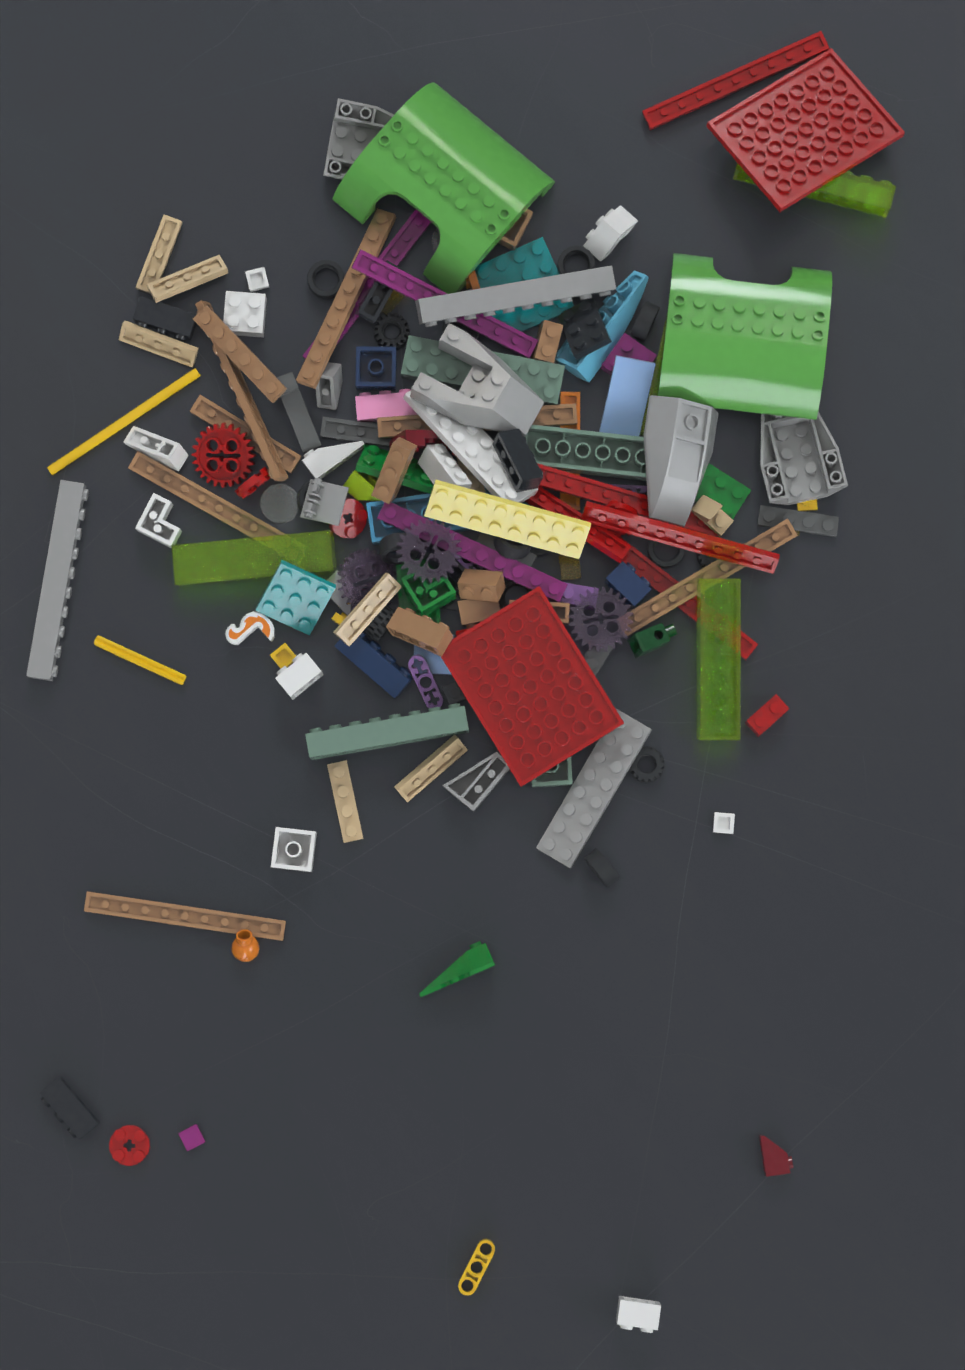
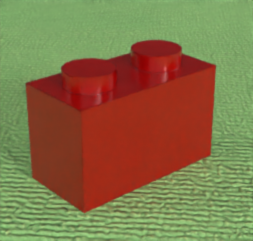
[745,694,790,737]

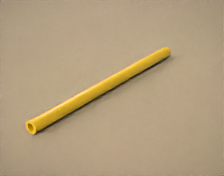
[47,368,201,475]

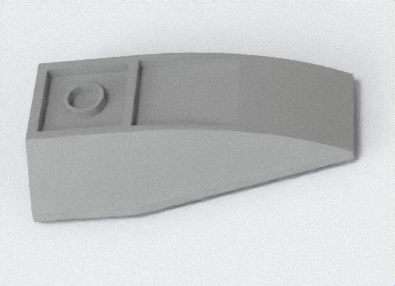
[323,98,394,180]
[644,395,718,526]
[760,412,848,505]

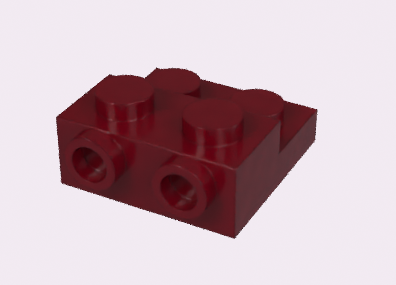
[389,430,440,452]

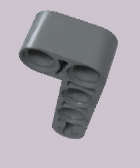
[277,371,322,453]

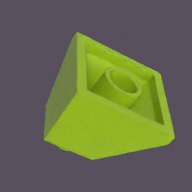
[343,470,381,501]

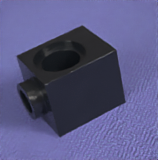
[442,681,467,705]

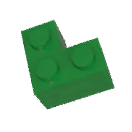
[401,569,456,617]

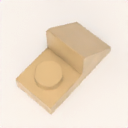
[691,495,734,537]

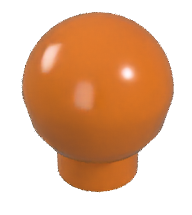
[231,929,259,962]

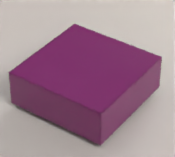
[178,1124,206,1151]

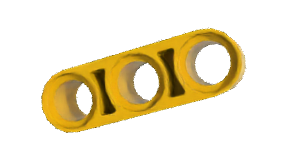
[458,1239,495,1295]

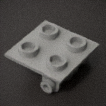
[300,478,349,526]

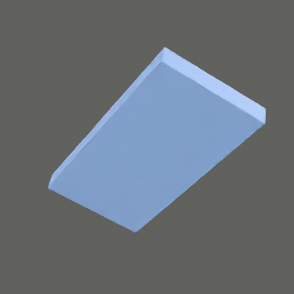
[599,355,655,436]

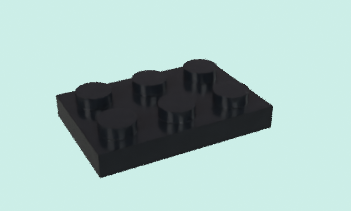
[558,297,612,360]

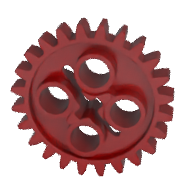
[191,422,256,488]

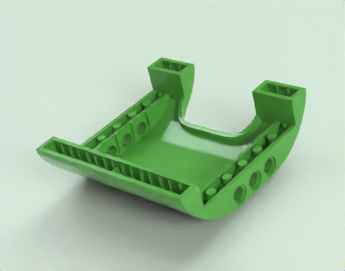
[332,82,555,294]
[658,253,832,420]

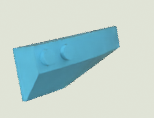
[555,270,649,382]

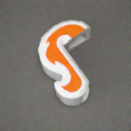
[225,611,275,645]

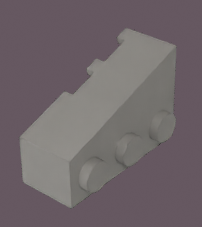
[442,752,510,812]

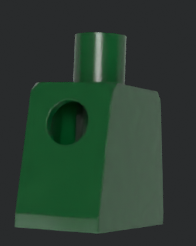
[627,623,677,658]

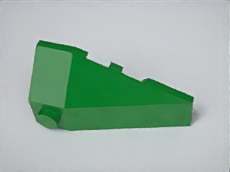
[419,941,495,997]

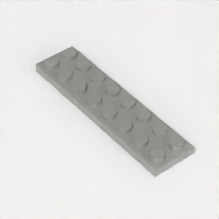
[536,709,652,868]

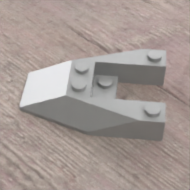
[410,323,544,436]

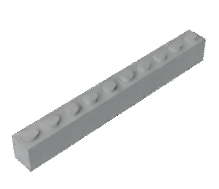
[415,265,616,327]
[26,480,89,682]

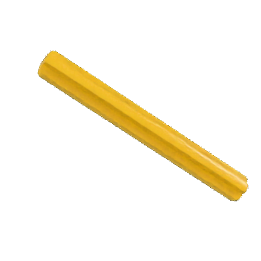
[94,635,186,685]

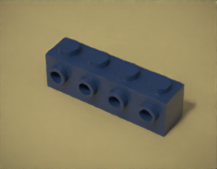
[335,631,414,698]

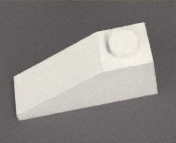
[124,426,189,471]
[302,441,365,479]

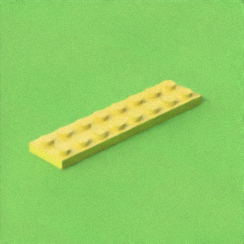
[424,479,591,559]

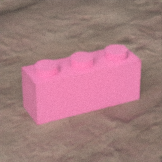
[355,389,417,423]

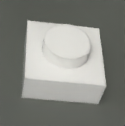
[245,267,269,292]
[713,812,735,834]

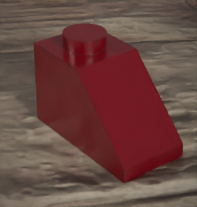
[759,1135,793,1177]

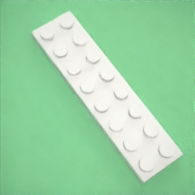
[403,391,538,503]

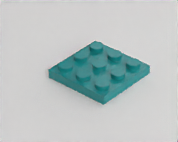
[255,560,336,636]

